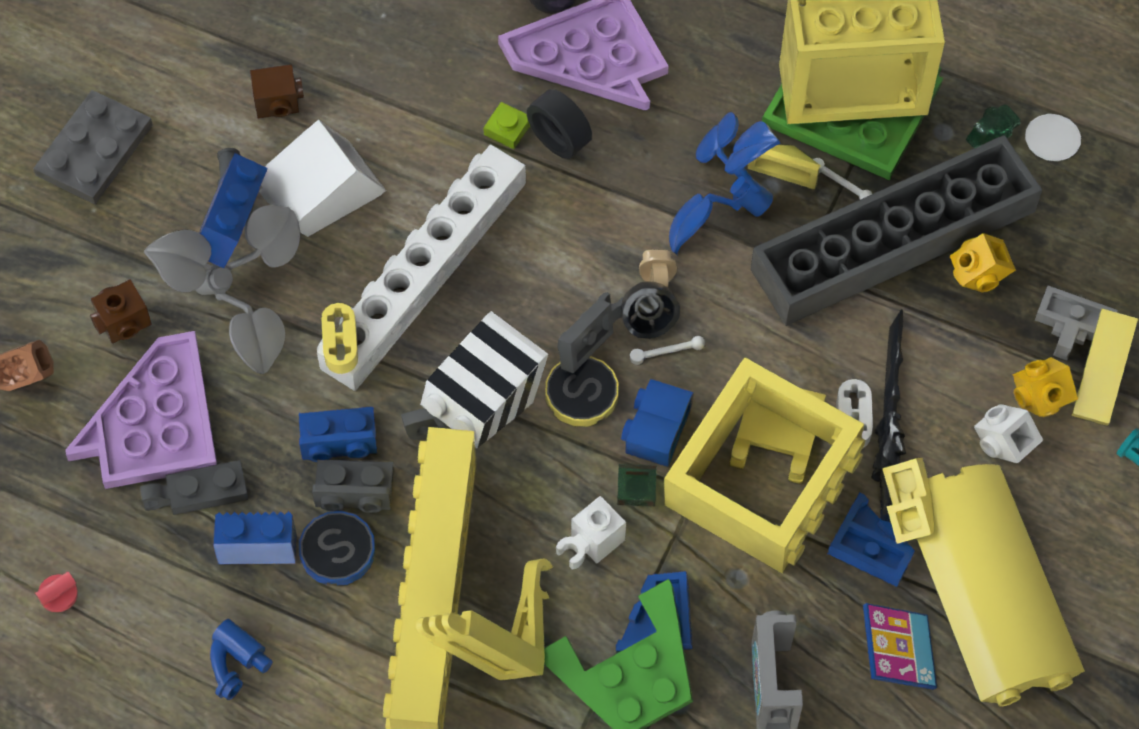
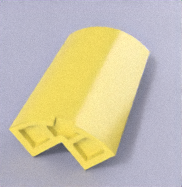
[917,464,1085,706]

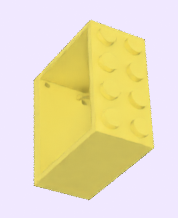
[779,0,945,124]
[664,357,866,573]

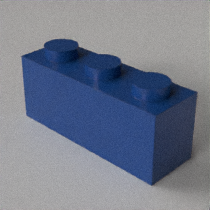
[199,153,268,268]

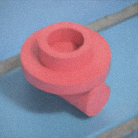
[35,572,78,612]

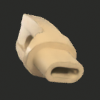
[639,250,677,287]

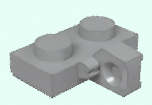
[1035,286,1118,360]

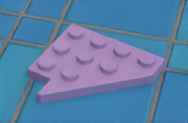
[498,0,668,110]
[65,331,217,489]

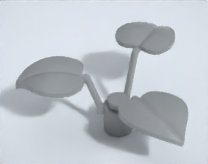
[144,205,300,374]

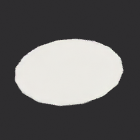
[1025,114,1081,161]

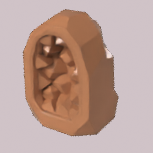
[0,340,54,391]

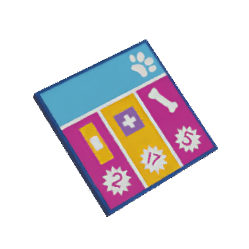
[863,603,937,690]

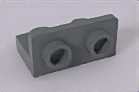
[312,460,394,513]

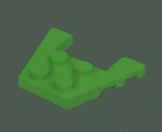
[544,579,693,729]

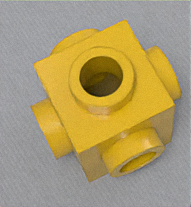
[950,233,1016,293]
[1013,357,1078,417]

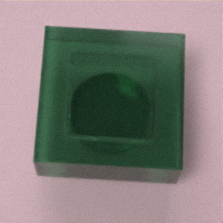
[617,464,657,506]

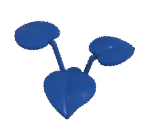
[669,112,780,256]

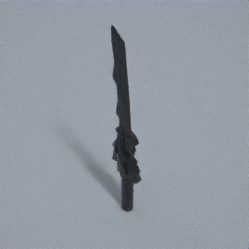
[871,309,906,522]

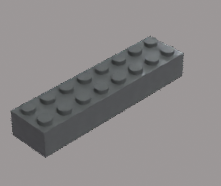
[750,135,1042,326]

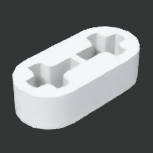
[836,379,873,449]

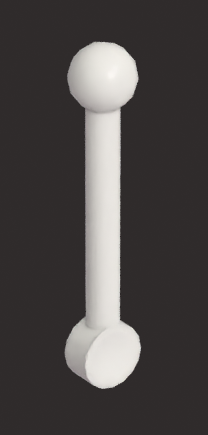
[813,158,872,200]
[630,336,705,365]

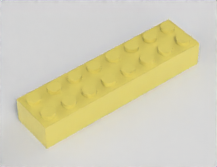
[383,427,477,729]

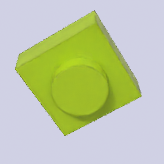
[483,102,530,149]

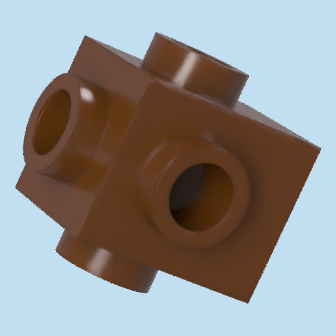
[90,279,152,344]

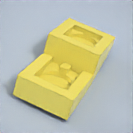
[883,458,934,544]

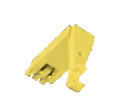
[416,558,553,680]

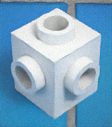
[974,404,1043,463]

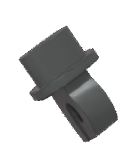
[401,408,451,440]

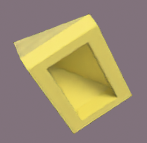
[748,145,820,190]

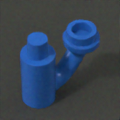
[210,619,273,700]

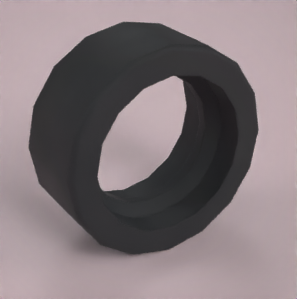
[527,89,592,159]

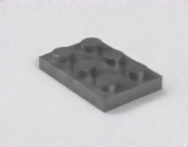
[33,90,153,205]

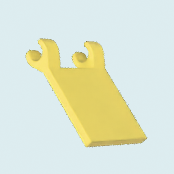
[730,388,826,484]

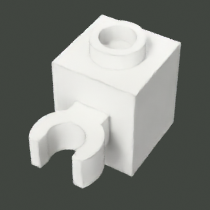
[556,496,626,570]

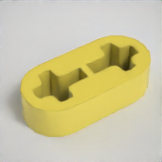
[321,303,358,374]

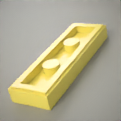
[1071,309,1138,426]

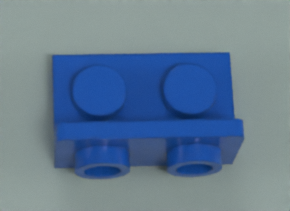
[299,407,377,462]

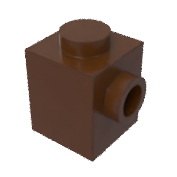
[250,64,304,118]

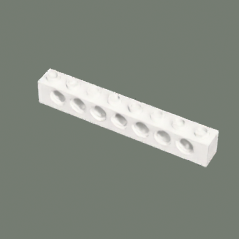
[317,144,526,391]

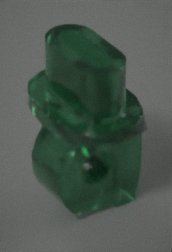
[966,104,1021,148]

